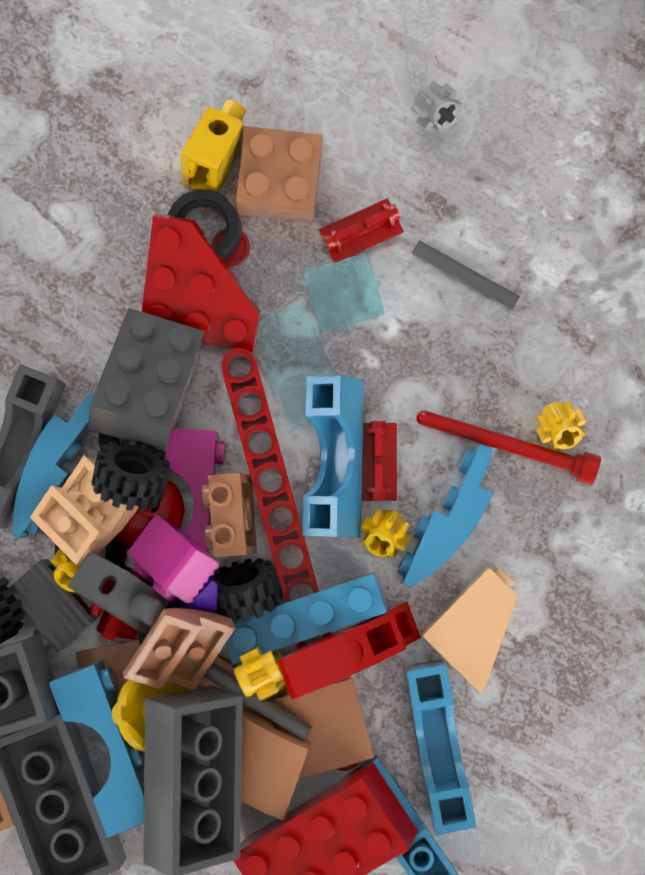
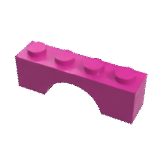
[166,428,225,572]

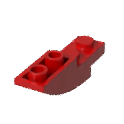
[277,601,421,700]

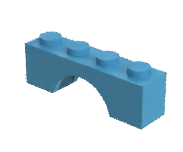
[302,375,364,537]
[226,571,389,664]
[49,660,145,838]
[403,660,477,835]

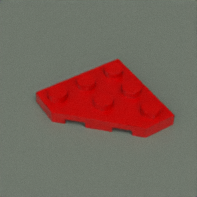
[141,214,261,352]

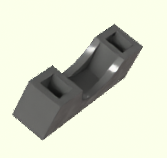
[0,364,66,529]

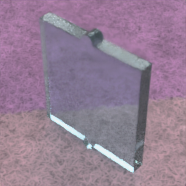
[302,253,385,333]

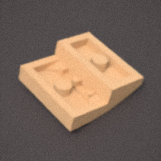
[30,456,138,566]

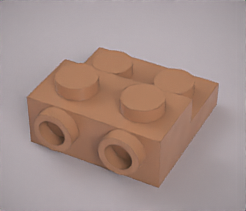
[202,473,257,557]

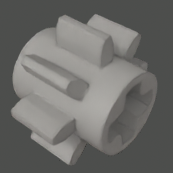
[411,81,462,133]

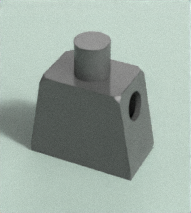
[68,551,169,635]

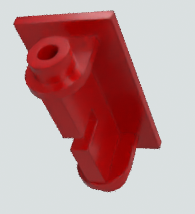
[318,198,404,265]
[361,421,397,501]

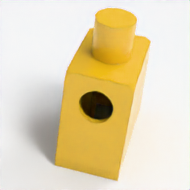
[180,100,246,194]

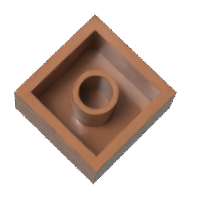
[236,126,323,223]

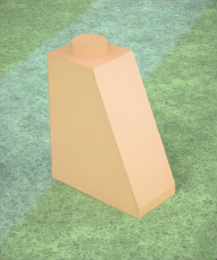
[420,567,518,693]

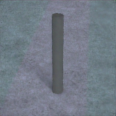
[412,240,520,310]
[204,663,312,741]

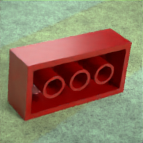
[233,762,418,875]

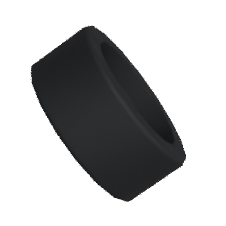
[168,189,242,261]

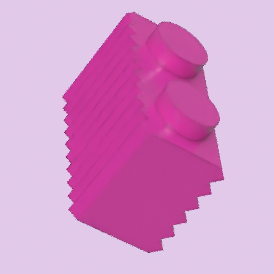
[127,514,218,603]

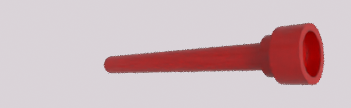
[416,410,601,486]

